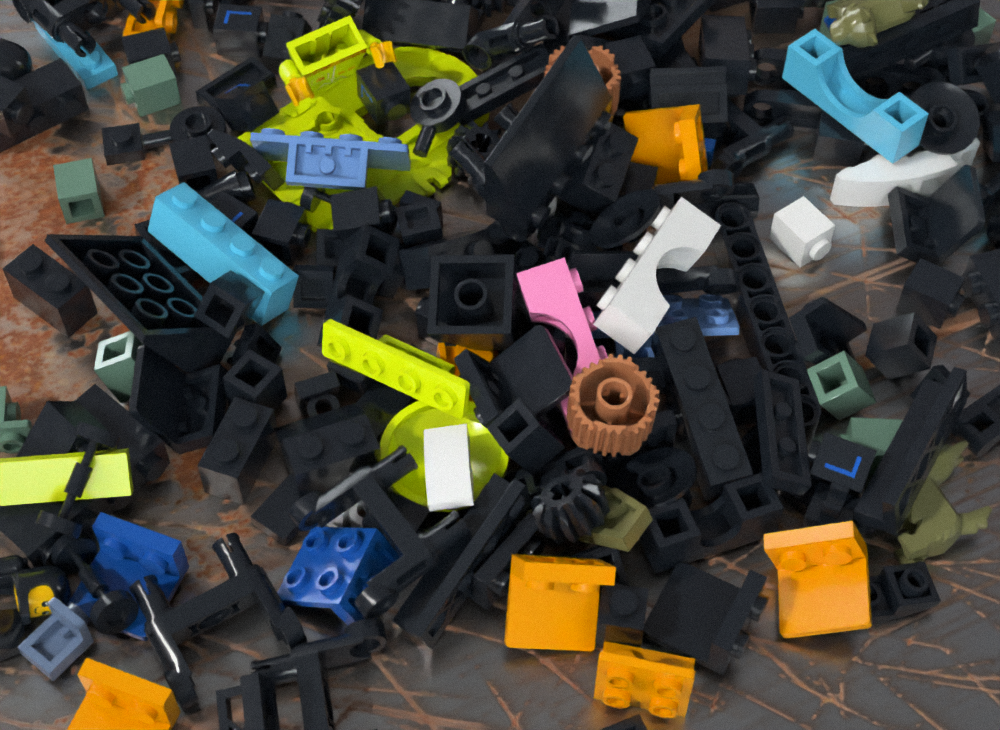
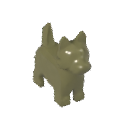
[826,0,928,49]
[863,441,992,564]

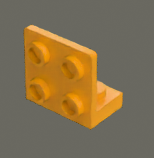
[623,104,708,184]
[764,521,872,639]
[504,554,616,651]
[594,641,695,718]
[67,658,181,730]

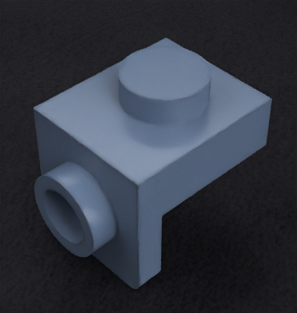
[18,597,94,681]

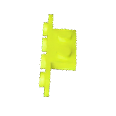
[322,319,470,419]

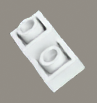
[424,423,474,512]

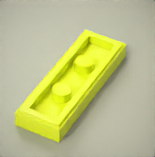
[0,449,133,506]

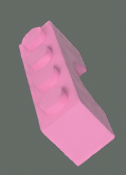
[516,257,608,439]

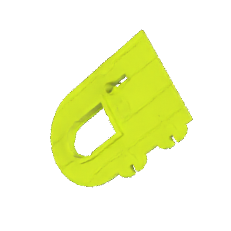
[237,46,490,232]

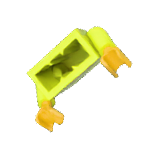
[279,15,397,106]

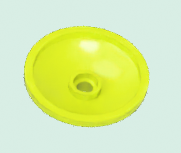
[380,400,509,512]

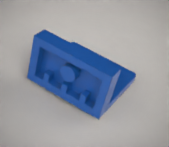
[68,512,190,641]
[277,527,400,626]

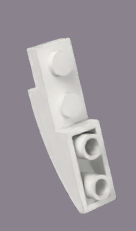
[830,138,980,207]

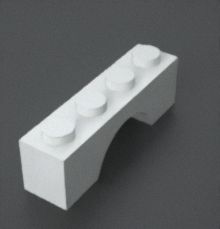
[593,197,721,354]

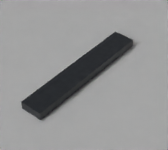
[250,343,427,547]

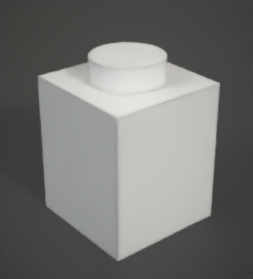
[769,196,835,268]

